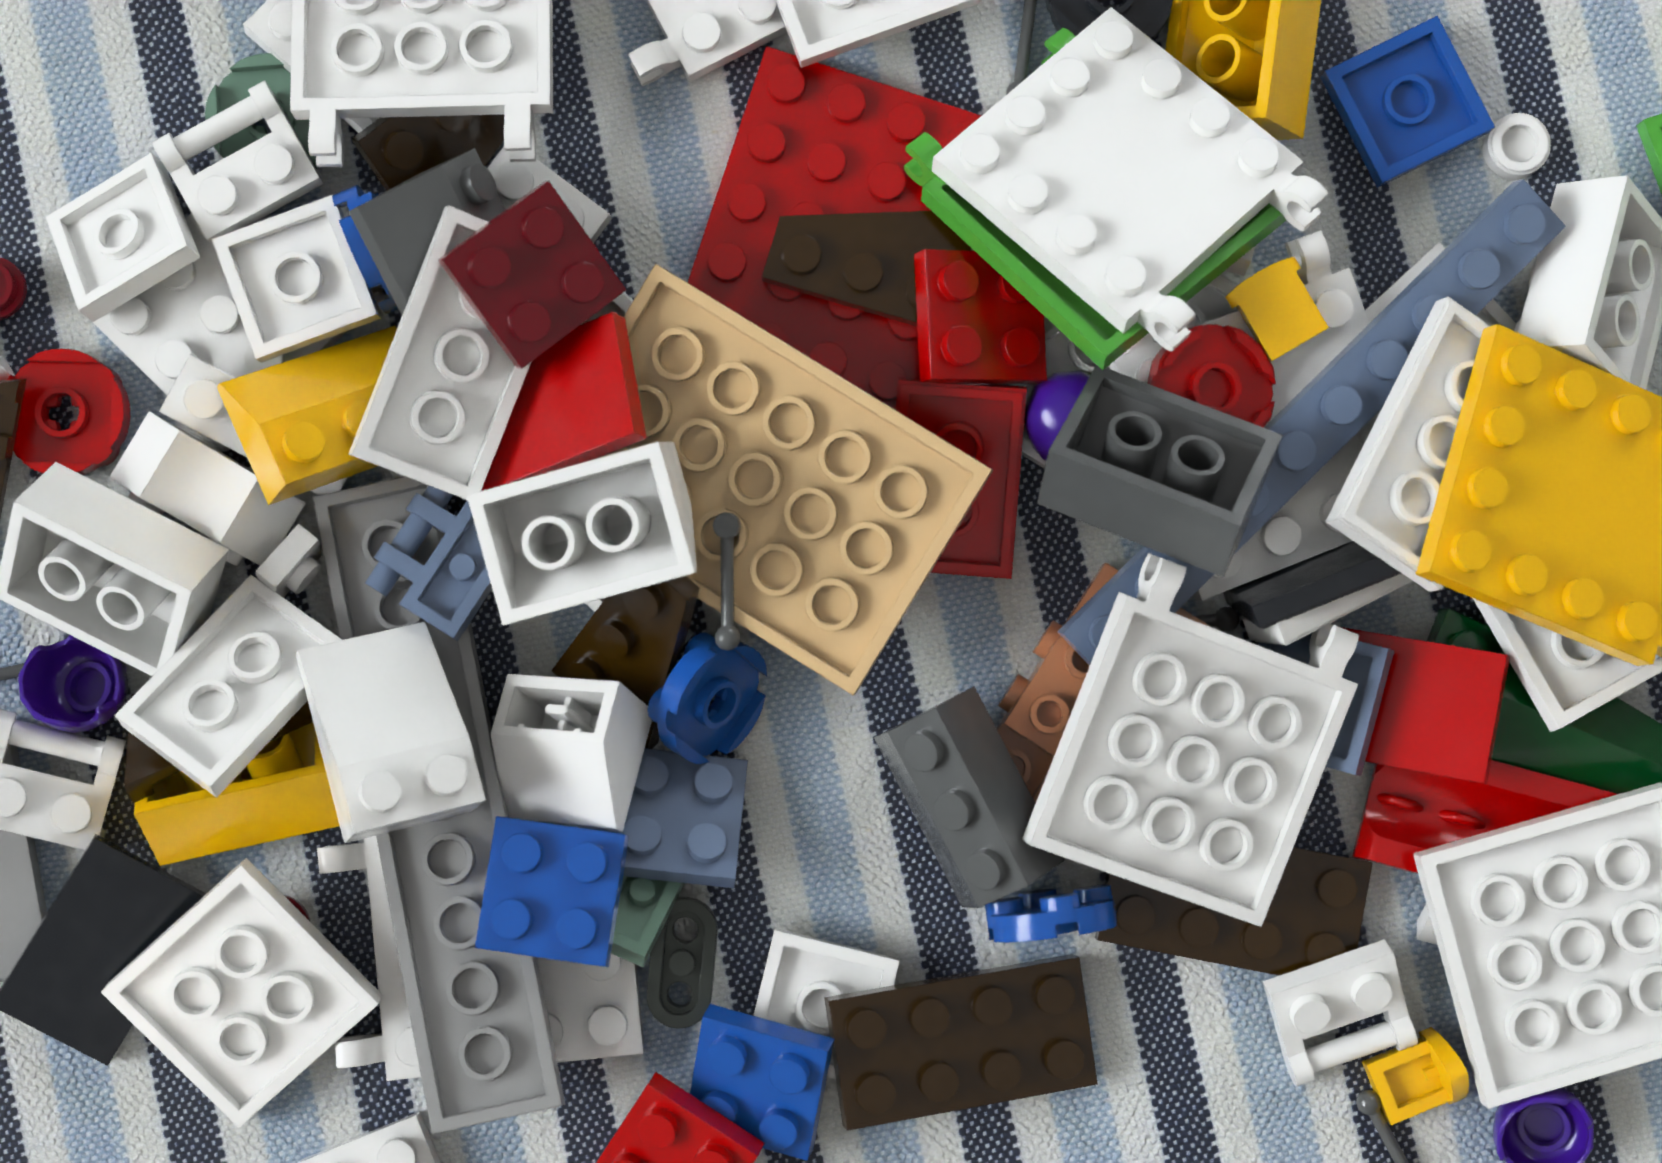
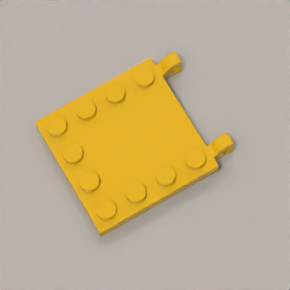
[1416,324,1662,666]

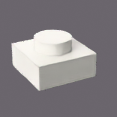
[255,524,321,598]

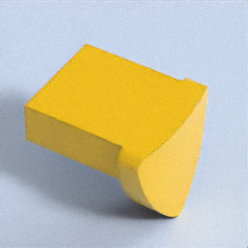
[1225,256,1329,362]
[1361,1027,1469,1125]

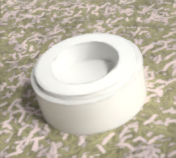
[1482,113,1551,180]

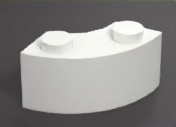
[110,411,306,567]

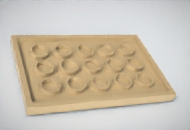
[596,264,993,695]

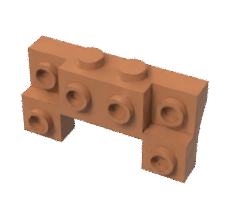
[996,563,1211,803]

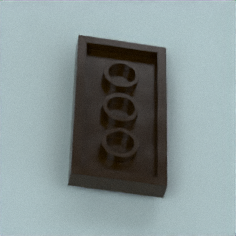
[1095,847,1373,976]
[824,954,1098,1131]

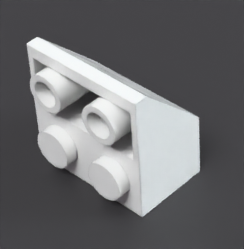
[490,674,652,833]

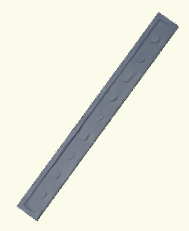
[1057,179,1566,666]

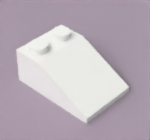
[296,622,486,843]

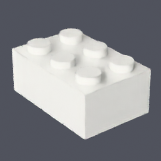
[0,462,229,676]

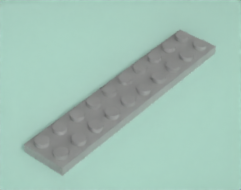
[313,476,566,1134]

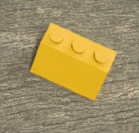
[1165,0,1321,140]
[217,326,397,505]
[134,722,340,866]

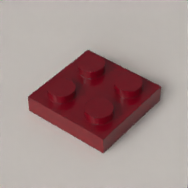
[438,181,626,369]

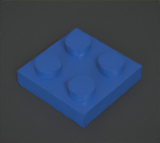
[1320,15,1495,188]
[475,816,629,967]
[690,1004,834,1161]

